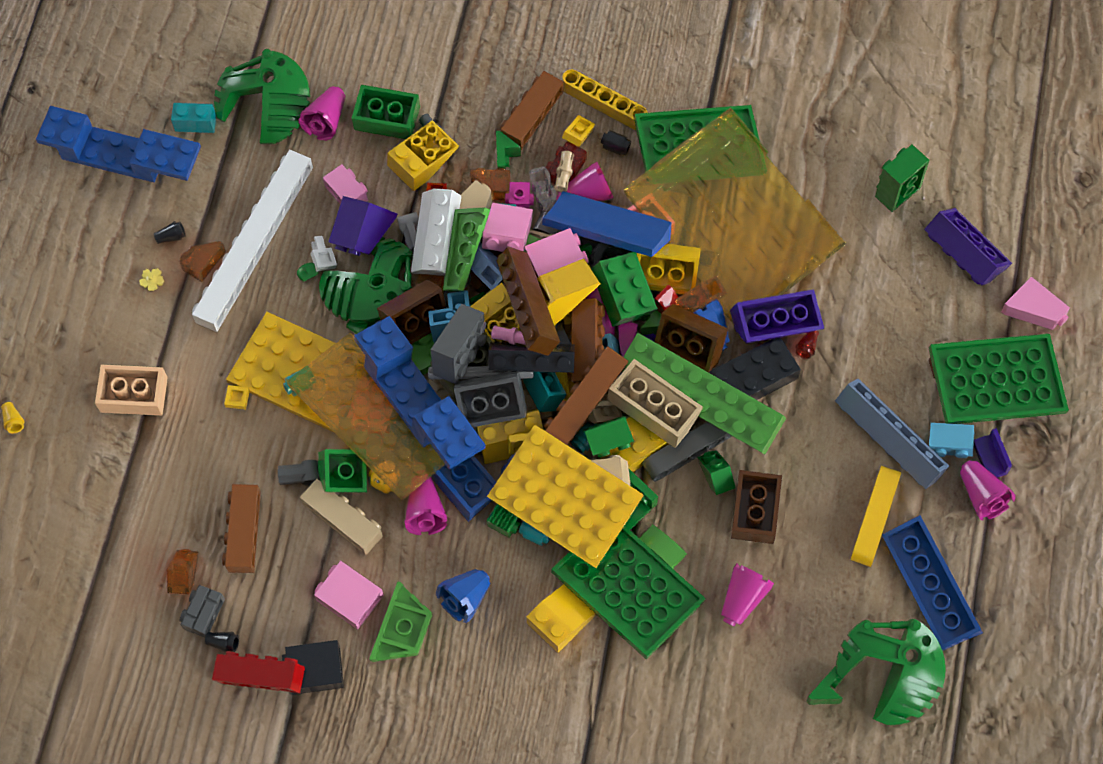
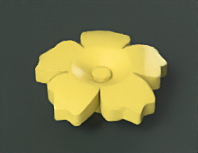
[139,268,165,291]

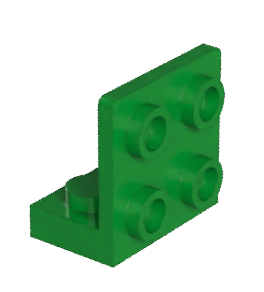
[625,468,658,530]

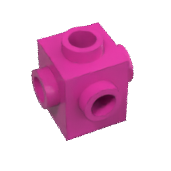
[505,182,534,209]

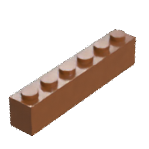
[544,346,628,445]

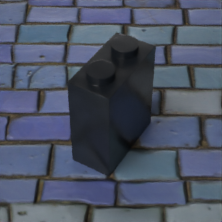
[282,640,344,695]

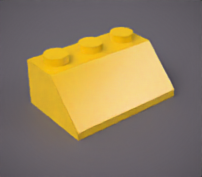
[637,244,701,296]
[476,408,543,464]

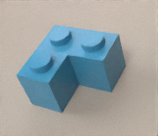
[428,290,471,344]

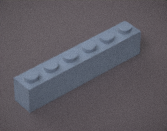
[835,379,949,489]

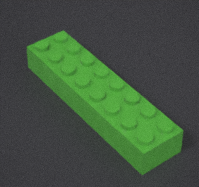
[622,333,786,455]

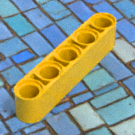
[563,69,647,131]
[850,465,901,567]

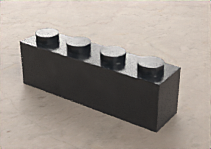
[489,342,575,373]

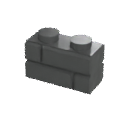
[179,585,225,638]

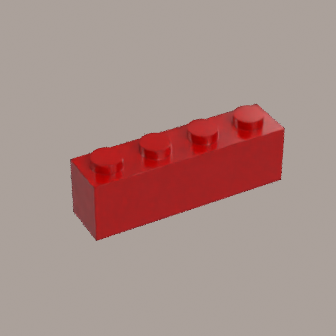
[212,651,305,693]

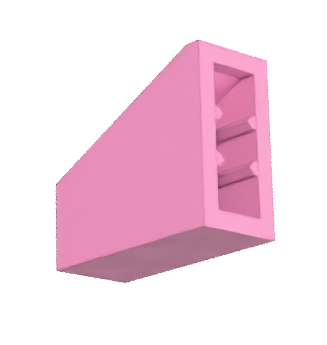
[1001,277,1070,330]

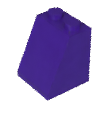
[328,196,398,256]

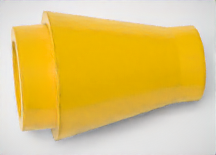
[1,402,25,434]

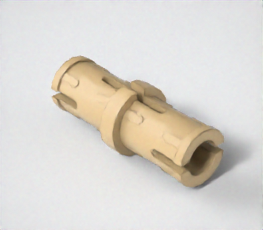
[554,151,574,192]

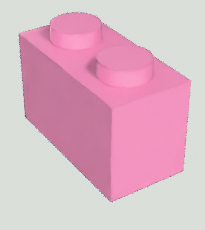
[323,164,368,204]

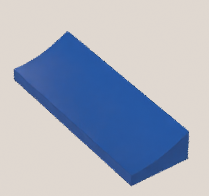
[542,191,672,257]
[390,415,496,522]
[882,515,983,651]

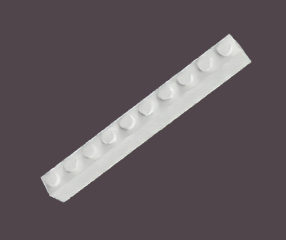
[192,150,313,332]

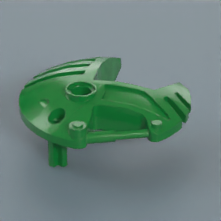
[214,49,310,144]
[319,237,413,323]
[836,619,946,725]

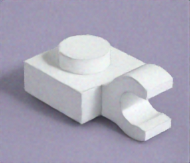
[311,236,337,271]

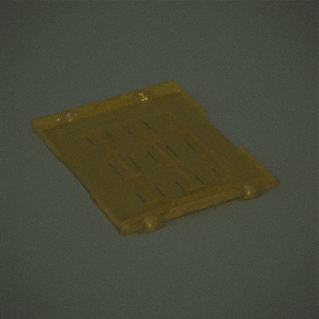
[624,107,846,323]

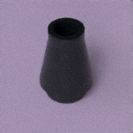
[154,221,186,244]
[205,632,239,652]

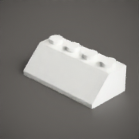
[411,189,461,276]

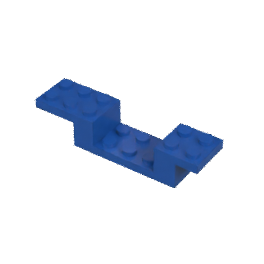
[36,106,201,183]
[354,316,486,469]

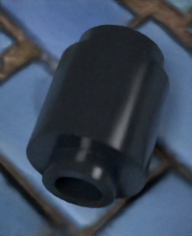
[600,130,632,155]

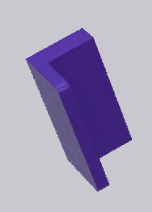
[974,428,1012,477]

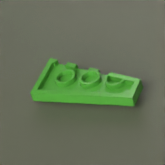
[443,207,490,292]

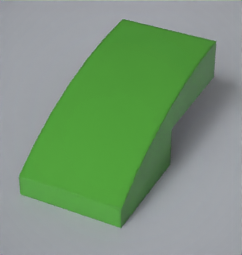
[639,525,687,568]

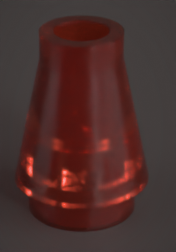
[795,331,819,359]

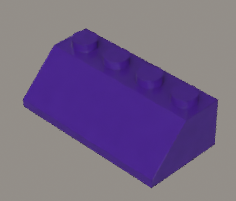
[924,208,1012,286]
[730,289,824,343]

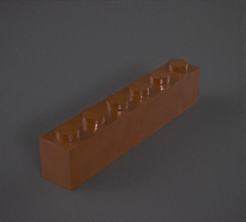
[496,246,560,356]

